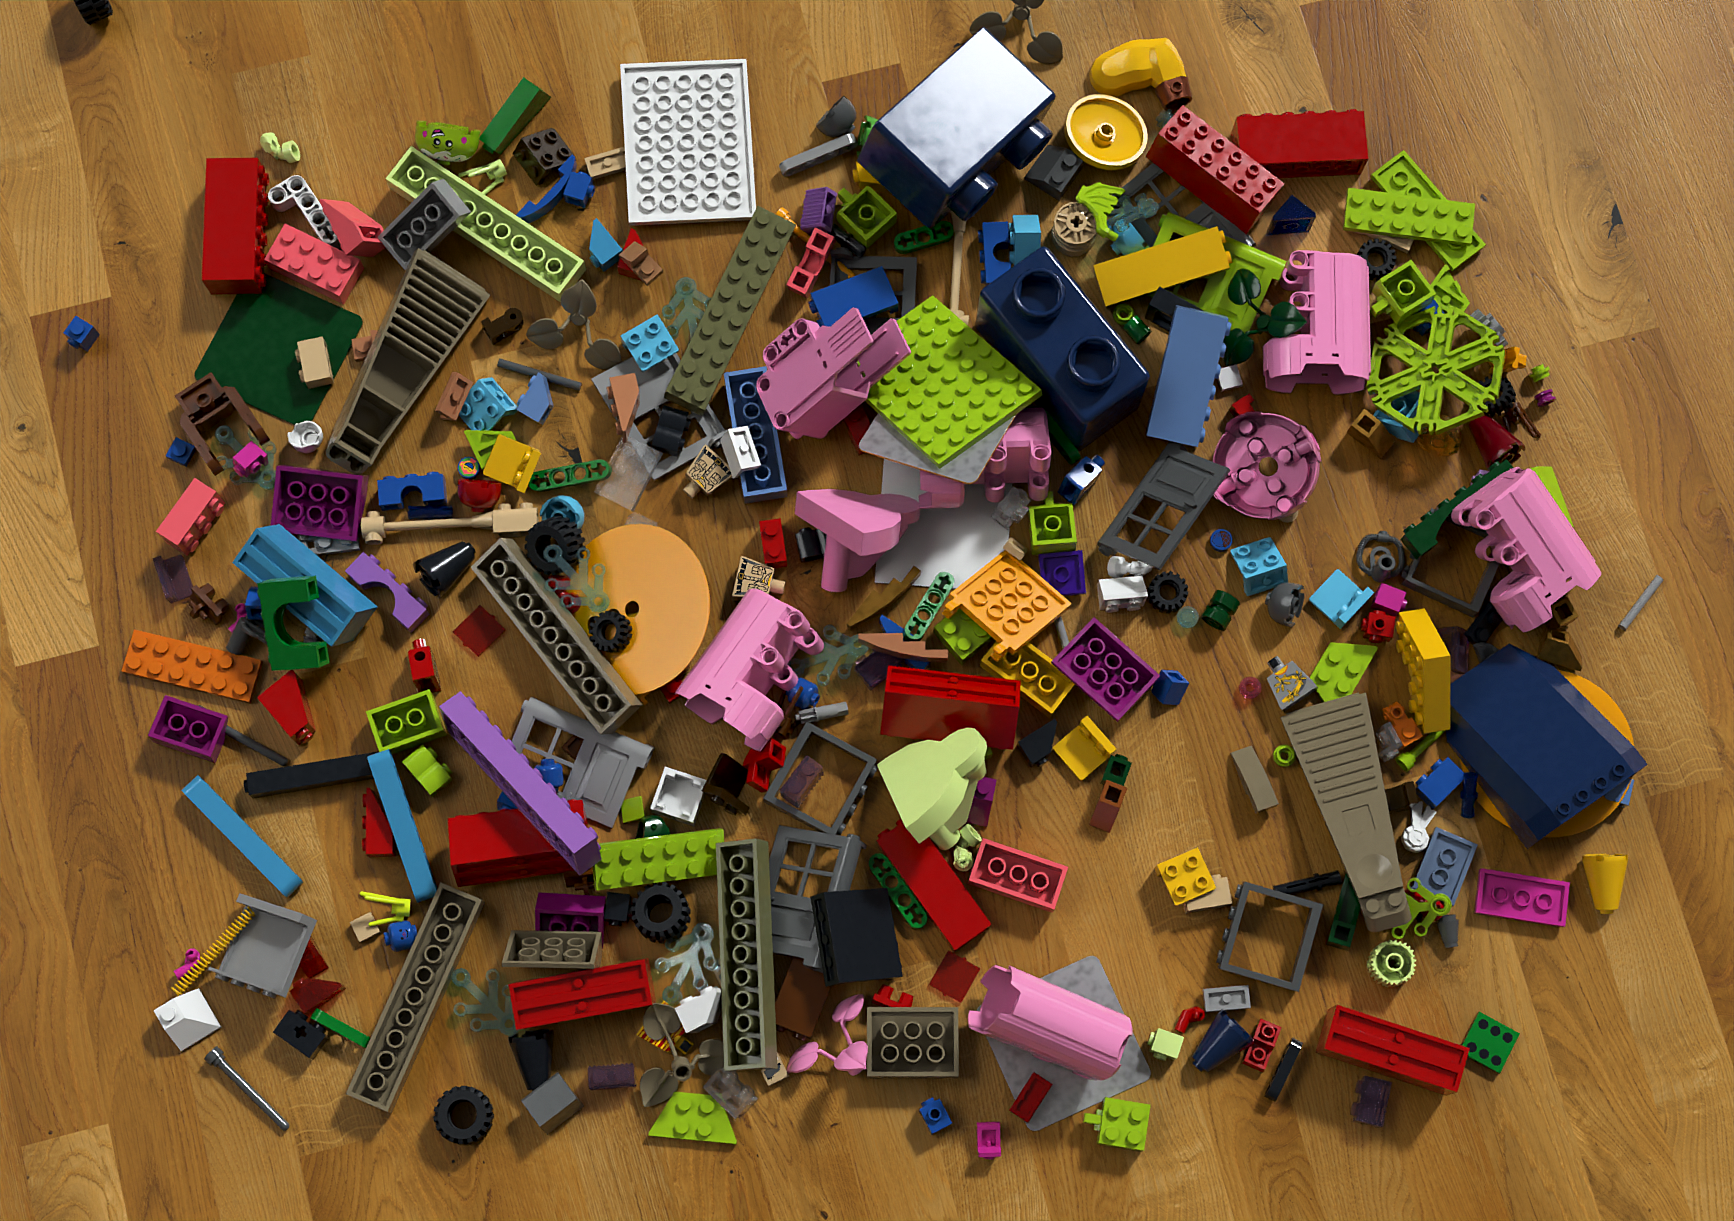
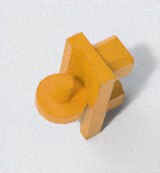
[1488,346,1527,374]

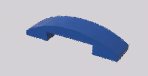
[516,155,577,223]

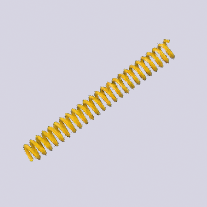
[171,906,255,997]

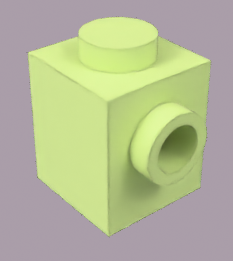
[1147,1028,1184,1061]

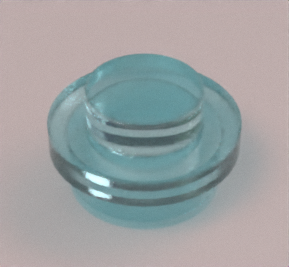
[1156,108,1174,127]
[1177,606,1199,628]

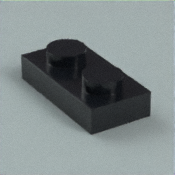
[1464,601,1503,645]

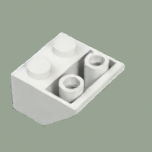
[1097,576,1148,613]
[675,986,722,1033]

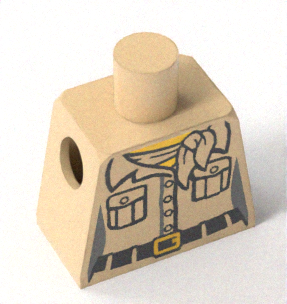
[683,444,732,499]
[732,556,786,602]

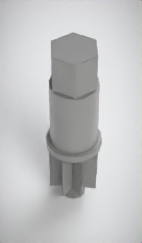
[795,702,848,724]

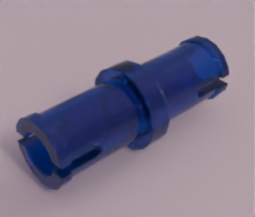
[408,504,453,520]
[1460,772,1478,819]

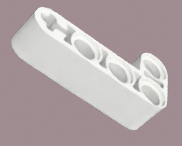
[268,175,341,249]

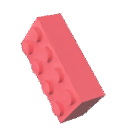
[264,224,364,304]
[968,838,1068,913]

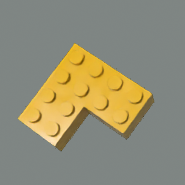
[1396,608,1451,734]

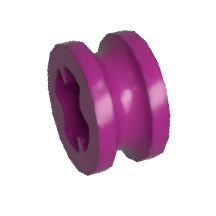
[1534,389,1556,407]

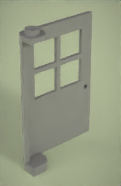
[591,353,727,481]
[512,697,655,828]

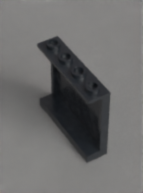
[810,888,903,987]

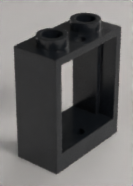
[1145,286,1204,331]

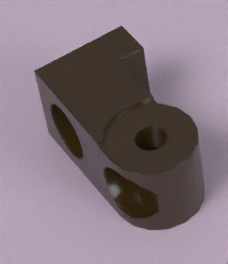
[481,308,524,345]

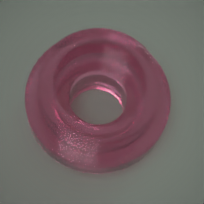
[1239,677,1261,699]

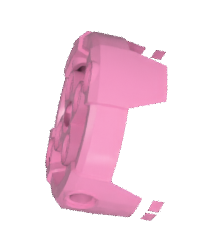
[1213,412,1321,520]

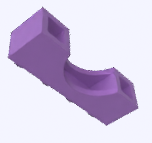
[345,552,429,633]

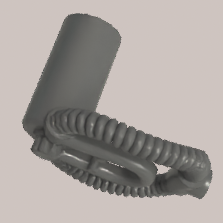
[1356,531,1405,582]
[226,615,267,655]

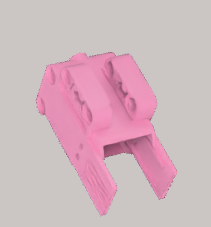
[756,307,911,439]

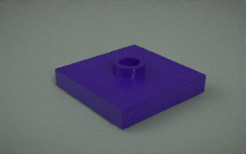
[1039,550,1086,596]

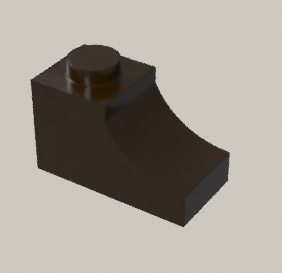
[1385,781,1419,814]

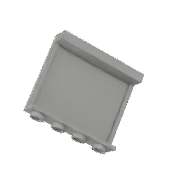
[208,893,317,999]

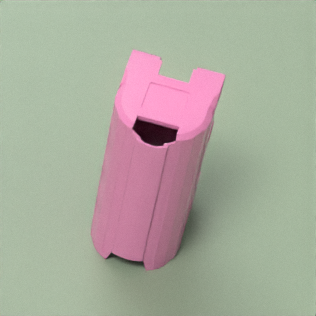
[1263,250,1371,394]
[919,407,1051,509]
[1451,467,1601,632]
[675,588,824,752]
[968,965,1133,1081]

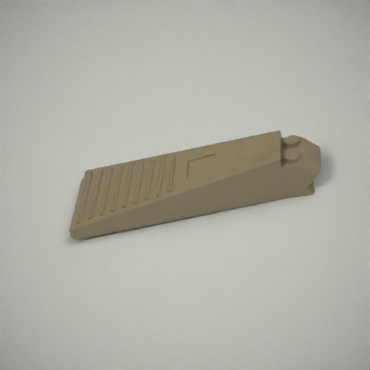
[326,248,490,474]
[1280,692,1412,932]

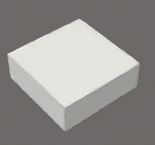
[1218,365,1243,392]

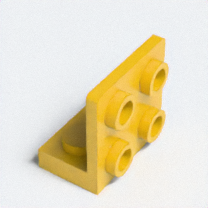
[483,434,541,493]
[1053,716,1116,781]
[1154,847,1216,906]

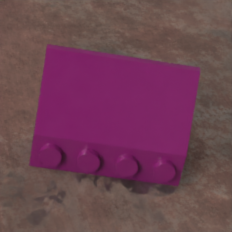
[271,465,369,541]
[1051,617,1160,722]

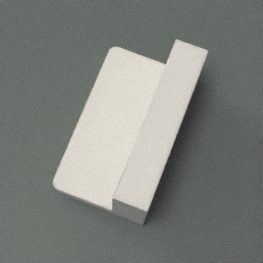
[720,426,761,478]

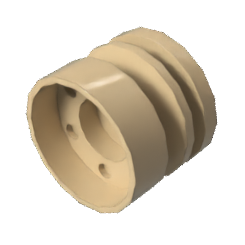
[1051,202,1097,257]

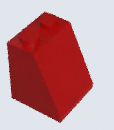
[257,670,316,745]

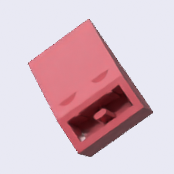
[319,199,385,257]

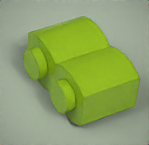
[402,744,453,797]

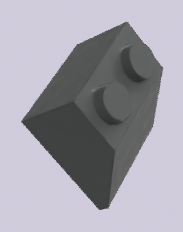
[1024,145,1084,201]

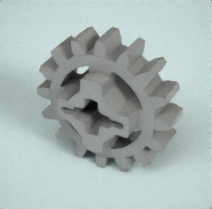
[1470,309,1508,347]

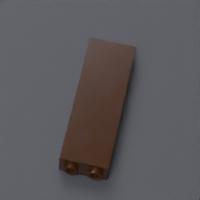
[775,957,832,1041]

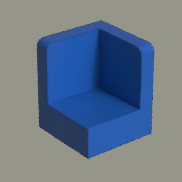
[1151,670,1189,705]

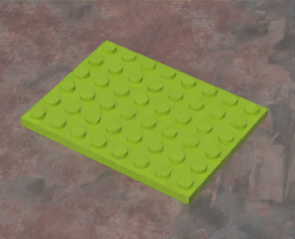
[857,295,1042,469]

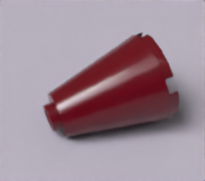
[1469,413,1525,471]

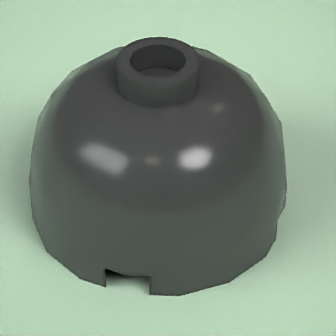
[816,96,857,138]
[1265,582,1304,627]

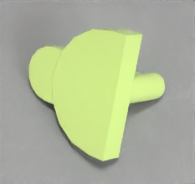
[877,727,987,850]

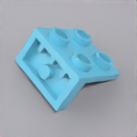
[620,314,679,372]
[459,377,518,431]
[1230,537,1288,596]
[1309,569,1374,629]

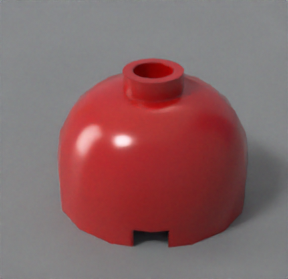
[458,479,502,512]

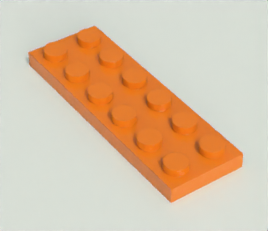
[121,629,263,704]

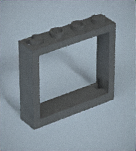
[1401,503,1500,617]
[763,722,878,836]
[1216,881,1323,992]

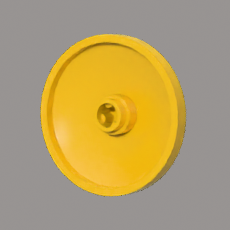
[1064,94,1147,170]

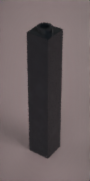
[244,751,379,799]

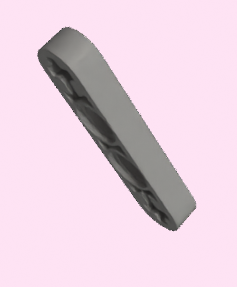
[779,133,858,177]

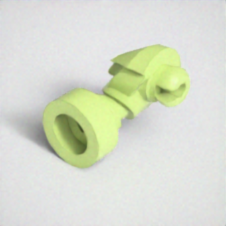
[260,132,300,163]
[953,824,982,871]

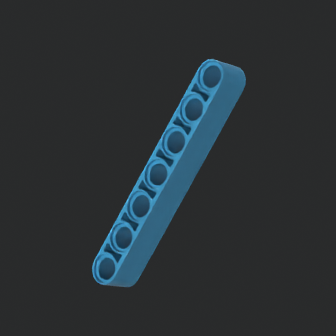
[367,749,438,903]
[181,775,303,898]

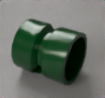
[1201,590,1240,631]

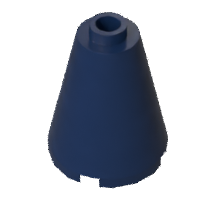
[1192,1009,1254,1072]

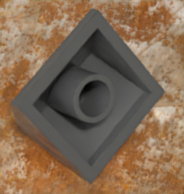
[521,1072,584,1135]

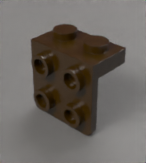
[512,128,574,186]
[701,753,750,816]

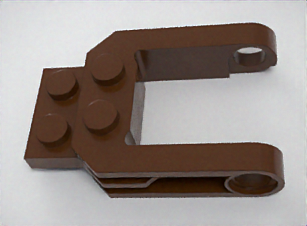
[175,373,270,476]

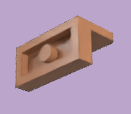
[435,372,473,421]

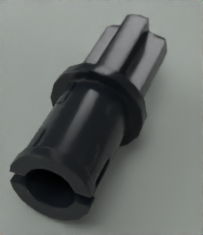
[828,224,867,257]

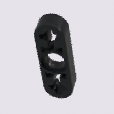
[1264,1037,1303,1102]

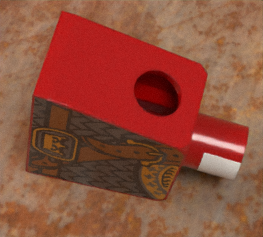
[408,639,442,693]

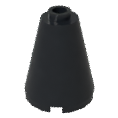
[413,541,476,598]
[508,1029,554,1091]

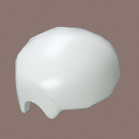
[287,421,323,453]

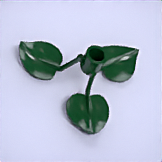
[1223,268,1307,367]

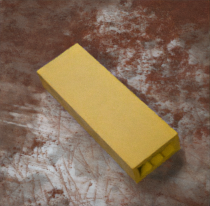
[1093,226,1232,308]

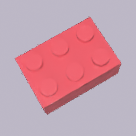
[156,478,225,556]

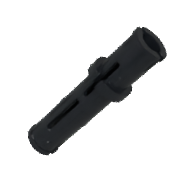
[1272,870,1342,900]

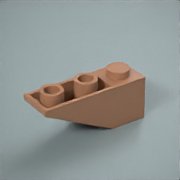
[606,373,640,443]

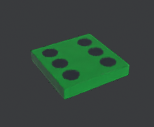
[1461,1011,1520,1074]

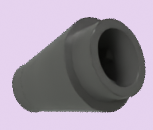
[1436,914,1459,948]

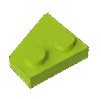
[1431,264,1470,315]
[464,430,516,469]

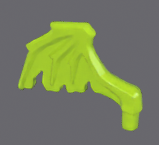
[1076,182,1125,242]

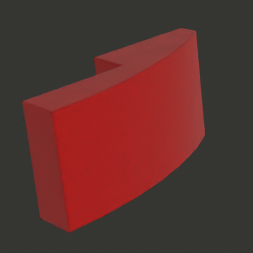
[1242,1018,1282,1072]

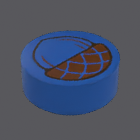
[1210,529,1232,552]

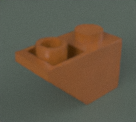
[1089,780,1127,833]

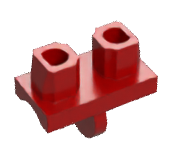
[872,984,913,1007]

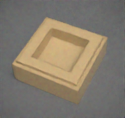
[1003,537,1028,560]
[350,912,381,943]

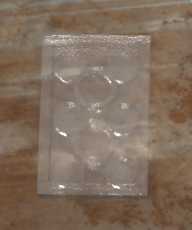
[594,436,663,511]

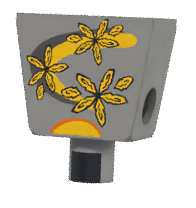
[1267,656,1318,712]

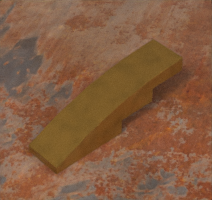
[847,566,921,630]

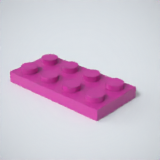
[1474,868,1570,928]

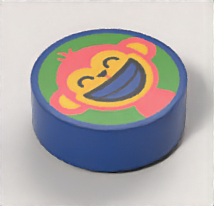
[458,457,480,479]

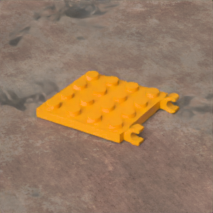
[942,550,1072,662]

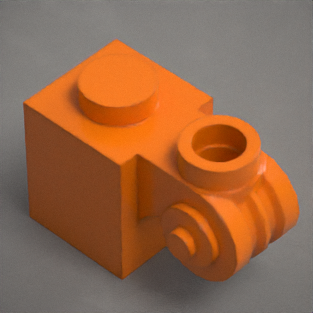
[1382,701,1423,751]

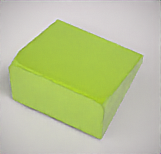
[621,796,645,823]

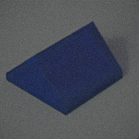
[1267,195,1316,236]

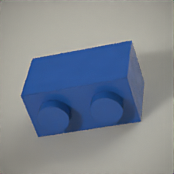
[1415,757,1467,810]

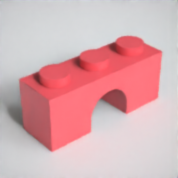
[786,228,836,299]

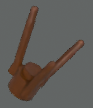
[1502,402,1541,438]
[775,686,811,737]

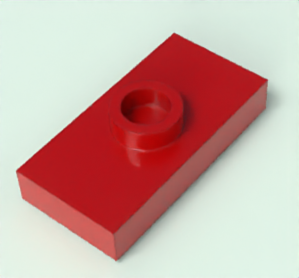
[1009,1072,1053,1123]

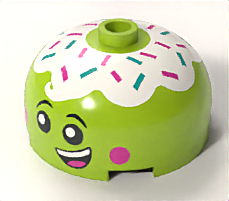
[415,121,480,165]

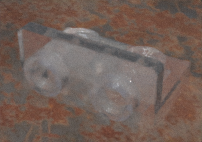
[1375,722,1403,763]

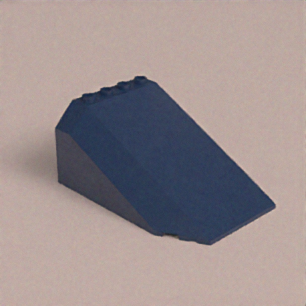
[1445,643,1648,849]

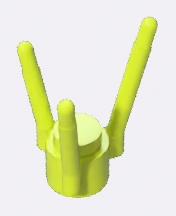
[360,891,411,926]

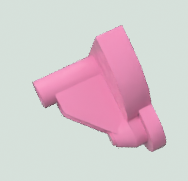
[795,489,920,592]

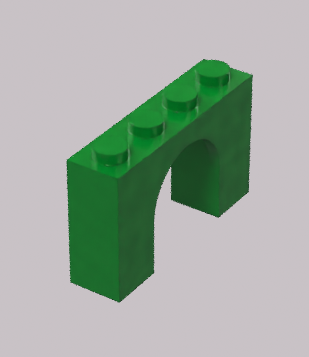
[257,575,330,671]

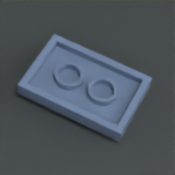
[1411,827,1478,907]

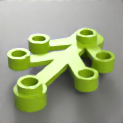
[1392,877,1452,939]

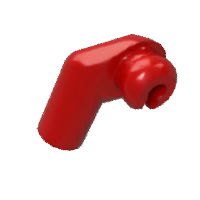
[1174,1007,1205,1034]

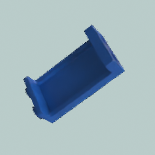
[808,266,899,327]

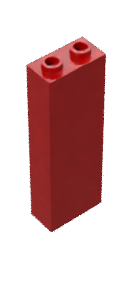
[876,819,992,953]

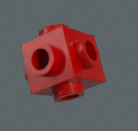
[1361,610,1396,644]

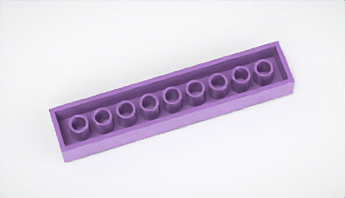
[439,691,602,875]

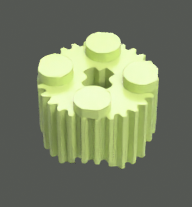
[1367,940,1416,987]

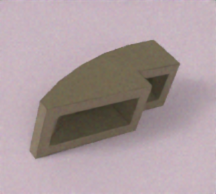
[1230,746,1279,814]

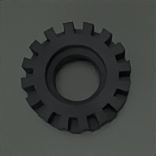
[1357,239,1396,281]
[1478,375,1516,417]
[1147,571,1189,613]
[589,611,632,653]

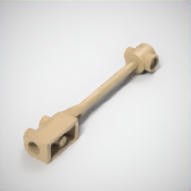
[949,211,975,325]
[361,502,539,545]

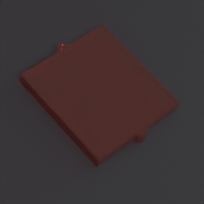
[452,605,506,657]
[929,950,981,1003]

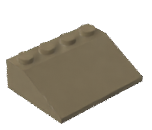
[502,930,602,968]
[867,1007,959,1079]

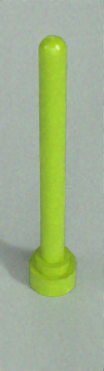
[1395,730,1446,772]

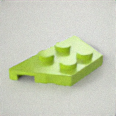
[1309,642,1378,703]
[649,1092,737,1144]

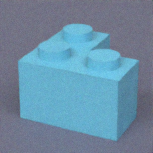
[1008,215,1041,267]

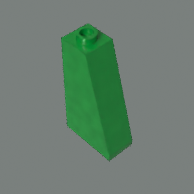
[479,77,551,155]

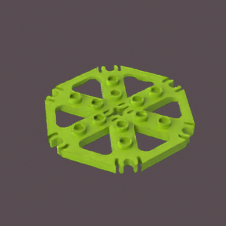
[1366,306,1505,435]

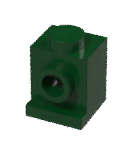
[1100,754,1132,786]

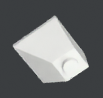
[154,988,221,1051]

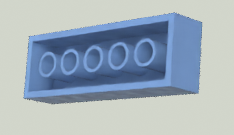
[724,366,787,504]

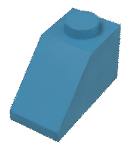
[589,218,623,272]

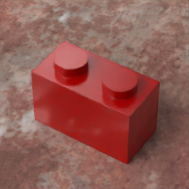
[759,518,787,568]

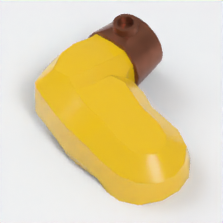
[1089,38,1192,111]

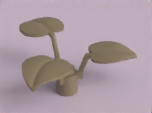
[969,0,1063,64]
[526,279,623,369]
[640,1003,724,1107]

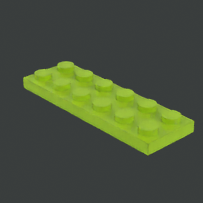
[1370,150,1486,272]
[1343,188,1475,246]
[593,828,724,891]

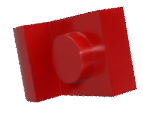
[743,738,786,793]

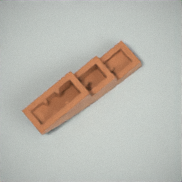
[858,633,948,663]

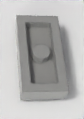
[1202,985,1251,1012]

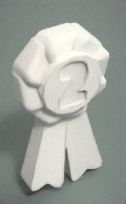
[1401,801,1436,853]

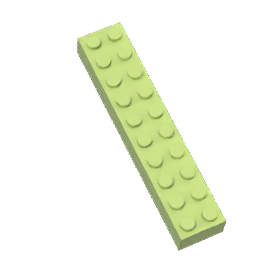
[386,146,586,302]

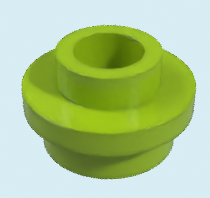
[1113,304,1135,325]
[1529,364,1550,382]
[1273,745,1296,767]

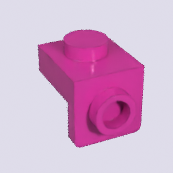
[977,1122,1001,1159]

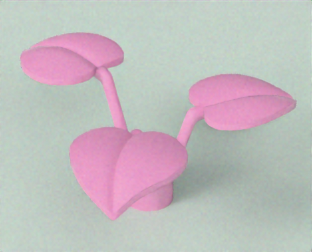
[787,994,868,1076]

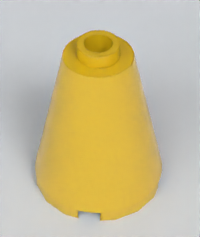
[1582,854,1628,914]

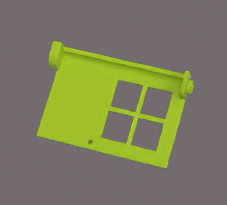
[1147,211,1287,334]

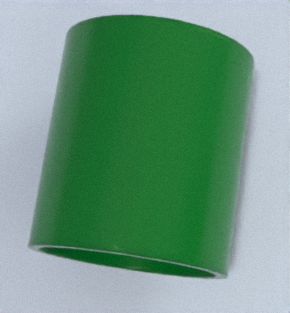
[1123,315,1152,344]

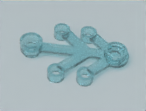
[1106,193,1159,232]
[662,277,711,345]
[215,425,277,489]
[543,544,610,613]
[787,625,869,686]
[655,923,718,1005]
[452,968,520,1036]

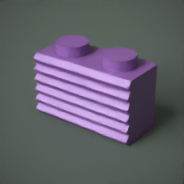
[800,187,837,235]

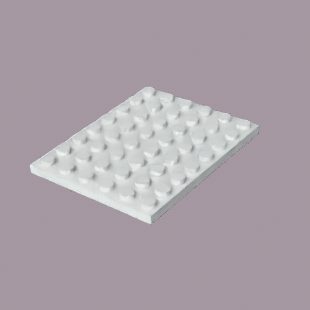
[620,59,756,226]

